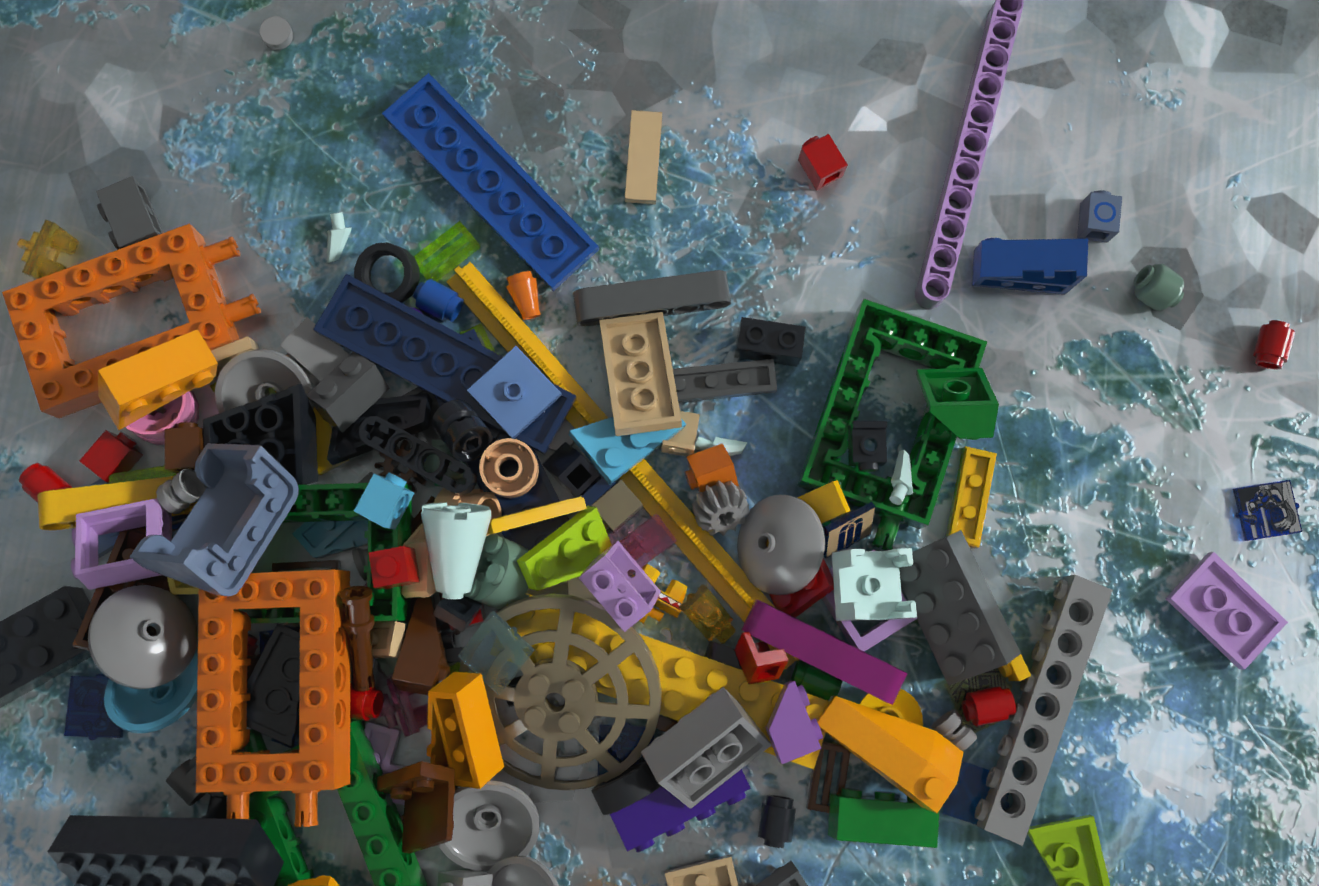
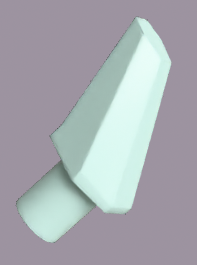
[327,212,351,263]
[695,436,747,456]
[889,450,913,505]

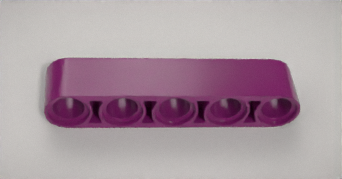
[741,599,908,705]

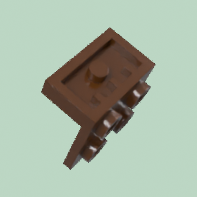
[377,761,455,853]

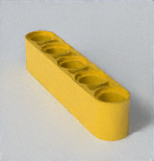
[38,476,197,530]

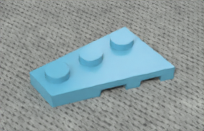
[568,417,686,485]

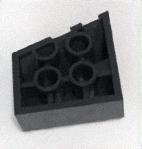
[203,384,318,485]

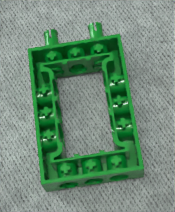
[797,299,987,550]
[243,720,428,886]

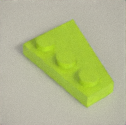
[517,506,612,591]
[1027,815,1110,886]

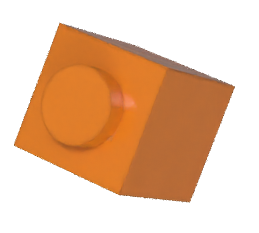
[685,443,739,492]

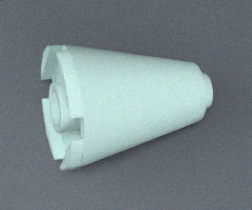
[421,502,492,599]

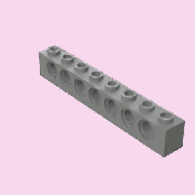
[975,575,1113,846]

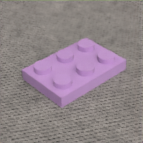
[1165,552,1288,669]

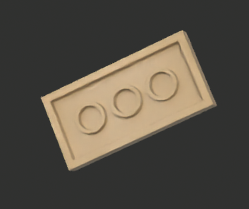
[599,312,682,436]

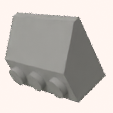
[641,687,772,809]

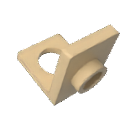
[661,411,700,456]

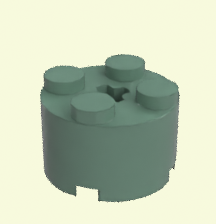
[464,534,530,610]

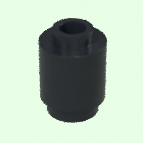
[758,795,796,848]

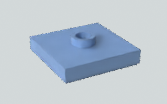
[467,346,562,439]

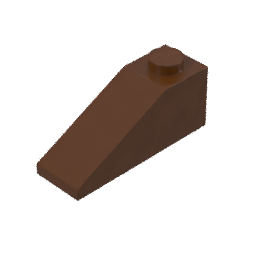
[392,595,450,696]

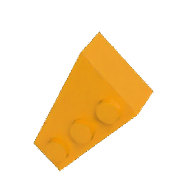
[98,329,218,430]
[427,672,504,789]

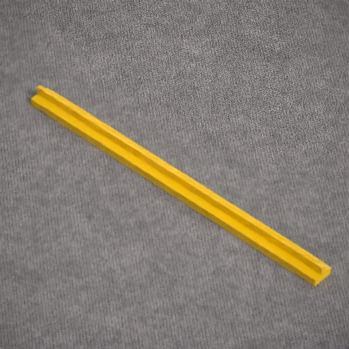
[446,262,799,670]

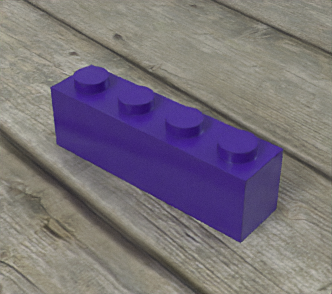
[610,769,751,852]

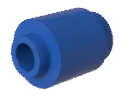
[413,279,464,322]

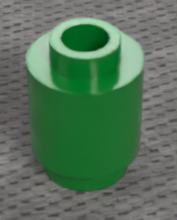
[791,659,842,701]

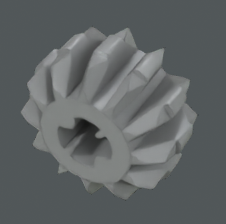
[692,480,750,536]

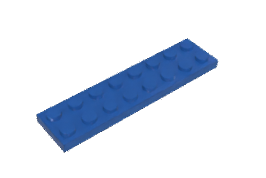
[382,73,599,291]

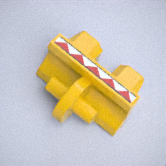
[631,564,688,624]

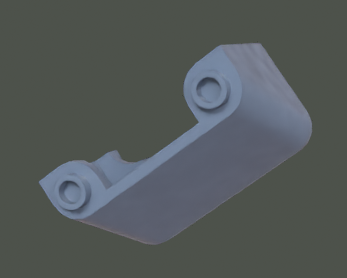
[130,443,299,596]

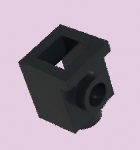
[848,421,887,472]

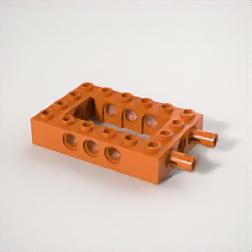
[2,223,261,419]
[196,569,350,827]

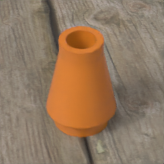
[506,271,541,320]

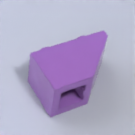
[766,681,823,764]

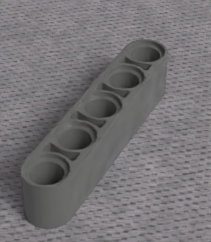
[573,270,731,326]

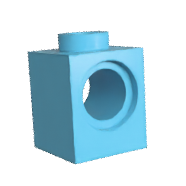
[354,472,414,530]

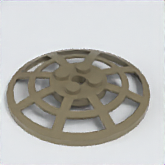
[459,594,662,790]

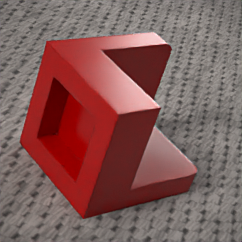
[734,632,789,685]

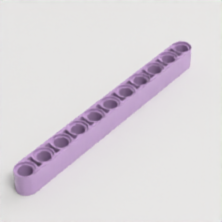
[915,0,1024,309]

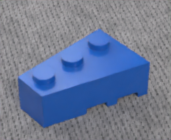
[972,238,1088,295]

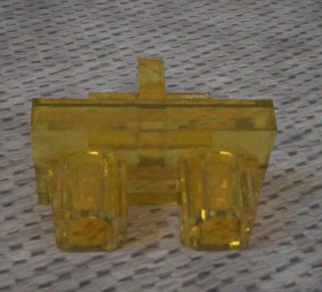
[17,220,79,280]
[679,584,736,644]

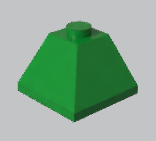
[916,368,999,440]

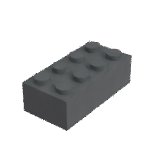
[900,530,1021,686]

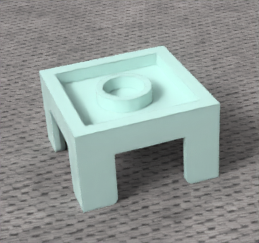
[832,548,917,621]

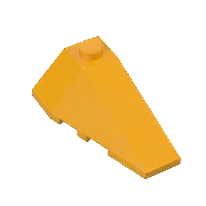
[817,696,964,813]

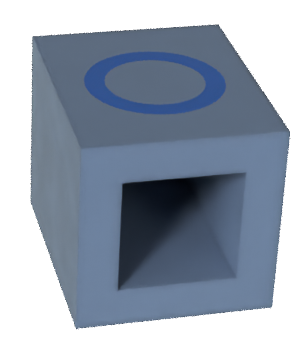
[1077,190,1122,243]

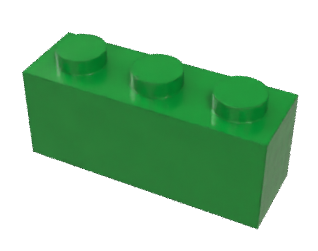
[828,788,939,848]

